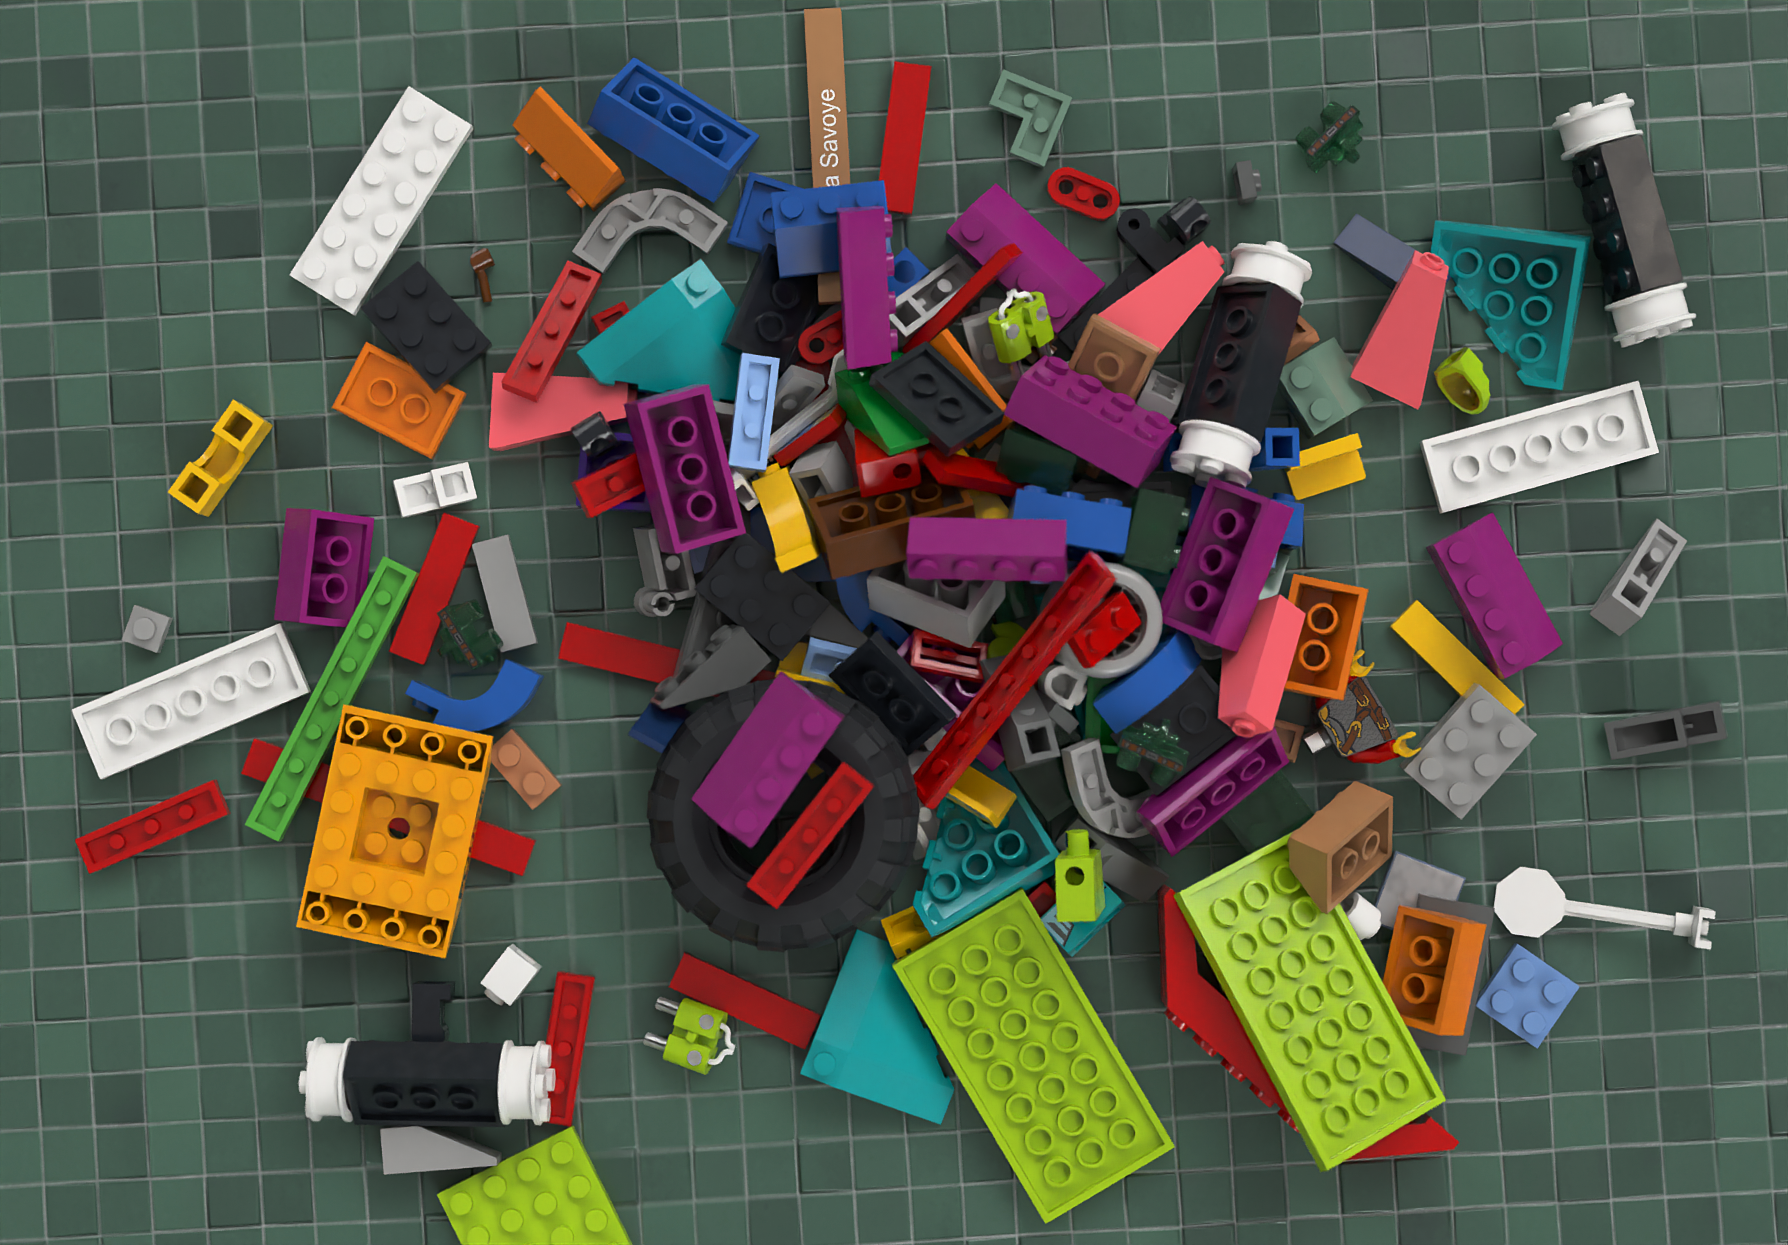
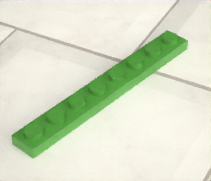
[245,556,419,842]

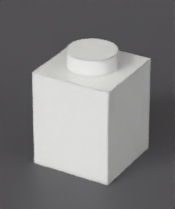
[481,944,542,1006]

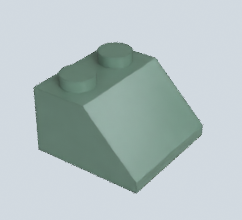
[1277,337,1373,440]

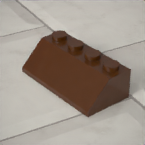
[807,468,976,580]

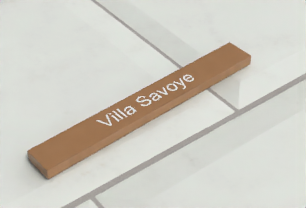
[804,8,850,305]

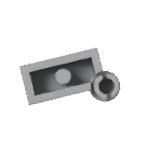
[633,523,697,617]

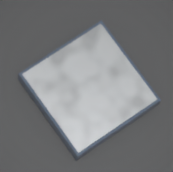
[1373,850,1466,930]

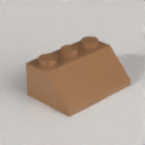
[1287,781,1393,914]

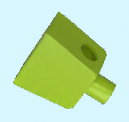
[1055,829,1105,922]

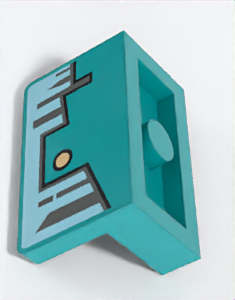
[1040,881,1126,957]

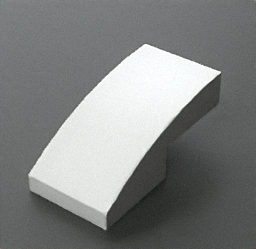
[392,462,477,518]

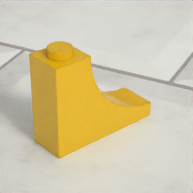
[751,462,821,573]

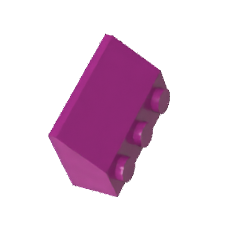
[274,508,374,628]

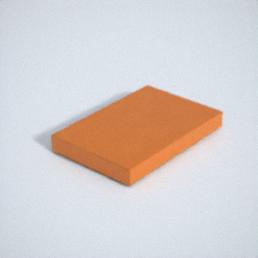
[332,342,467,460]

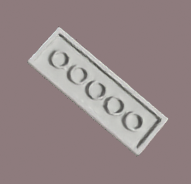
[290,86,474,316]
[1420,380,1659,514]
[72,623,311,779]

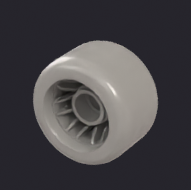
[1039,562,1163,678]

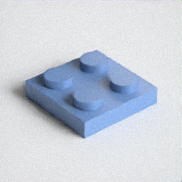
[1476,943,1580,1049]

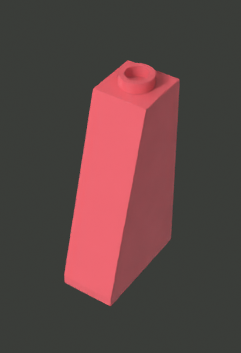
[1098,241,1225,355]
[1350,250,1449,410]
[489,372,638,451]
[1218,594,1305,738]

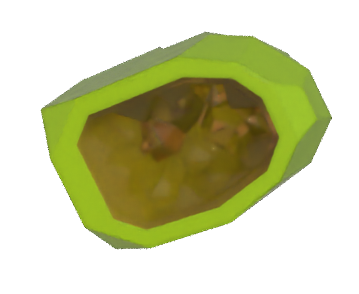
[1434,347,1490,414]

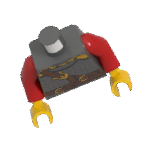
[1302,650,1421,764]

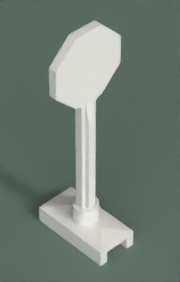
[730,350,847,511]
[1493,867,1716,950]

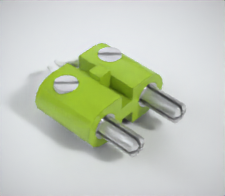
[988,289,1054,381]
[643,997,735,1075]

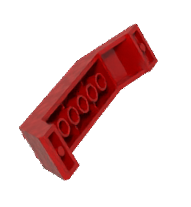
[1158,884,1460,1160]

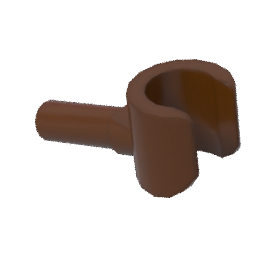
[470,248,495,303]

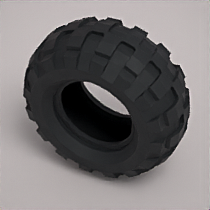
[646,679,920,952]

